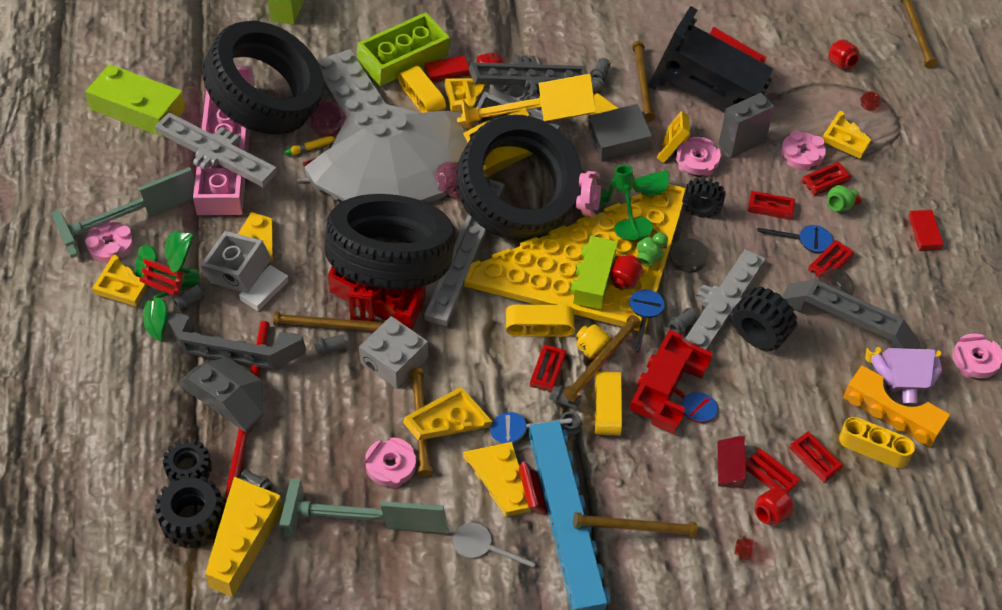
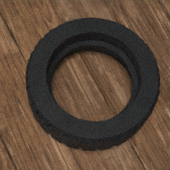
[202,21,324,135]
[456,114,583,241]
[325,194,455,290]

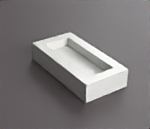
[239,265,289,311]

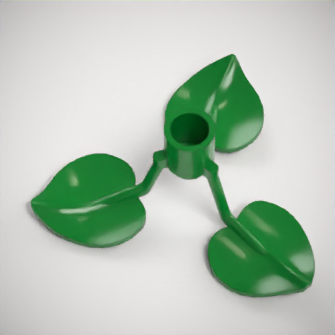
[580,165,669,240]
[135,232,200,341]

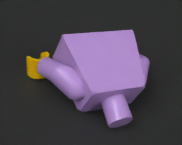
[865,347,942,405]

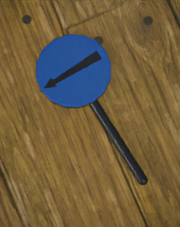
[757,225,833,253]
[629,289,665,353]

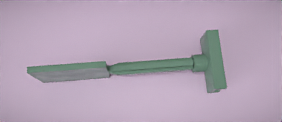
[51,167,195,259]
[279,479,449,538]

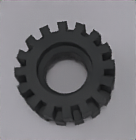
[682,177,726,218]
[163,439,212,481]

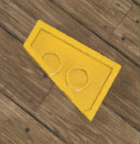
[403,387,492,440]
[463,442,531,517]

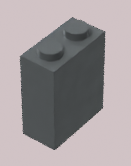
[719,93,774,158]
[588,104,654,162]

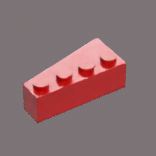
[327,267,426,330]

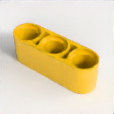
[397,66,446,113]
[506,305,575,337]
[595,371,622,436]
[839,417,915,468]

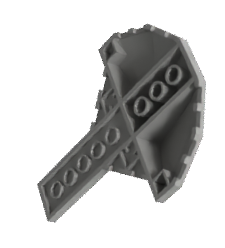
[305,49,470,203]

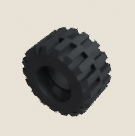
[730,287,797,351]
[155,475,225,548]

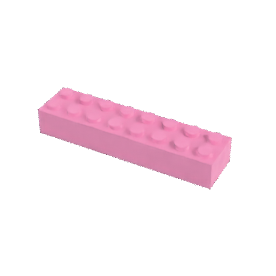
[193,67,255,215]

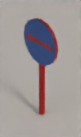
[674,388,718,423]

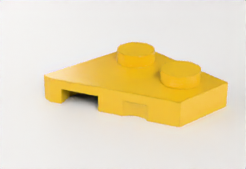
[445,78,485,112]
[822,110,871,159]
[657,111,690,163]
[238,212,273,263]
[92,255,147,307]

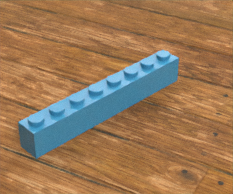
[529,420,610,610]

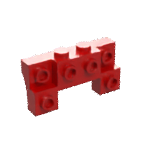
[630,329,713,434]

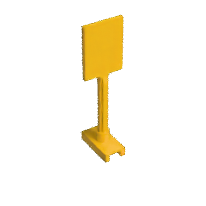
[455,74,596,129]

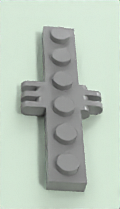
[155,112,277,187]
[686,249,765,350]

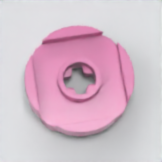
[781,130,826,170]
[676,137,721,176]
[576,171,601,217]
[85,221,134,263]
[952,333,1002,378]
[366,438,416,489]

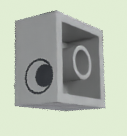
[200,231,272,293]
[359,316,428,389]

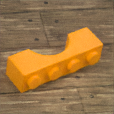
[843,365,950,448]

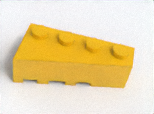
[205,477,283,597]

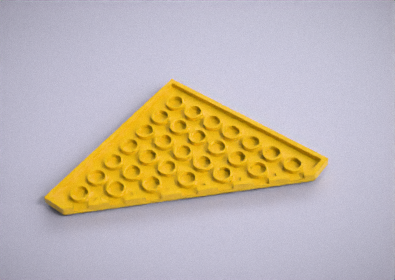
[464,184,685,332]

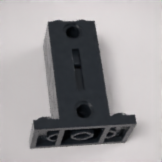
[648,6,773,112]

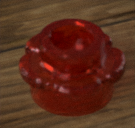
[860,91,881,111]
[734,535,754,561]

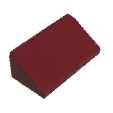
[717,436,746,488]

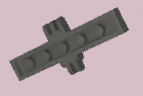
[469,55,588,95]

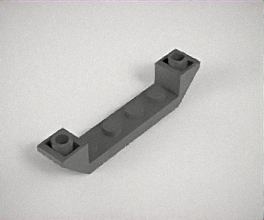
[782,279,920,349]
[167,312,307,369]

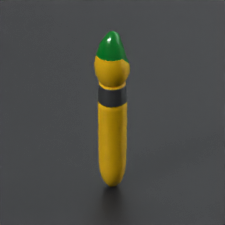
[284,136,336,156]

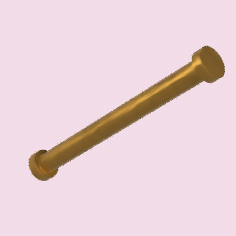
[900,0,937,68]
[632,41,655,122]
[273,311,386,331]
[563,315,641,402]
[409,368,433,477]
[573,512,698,538]

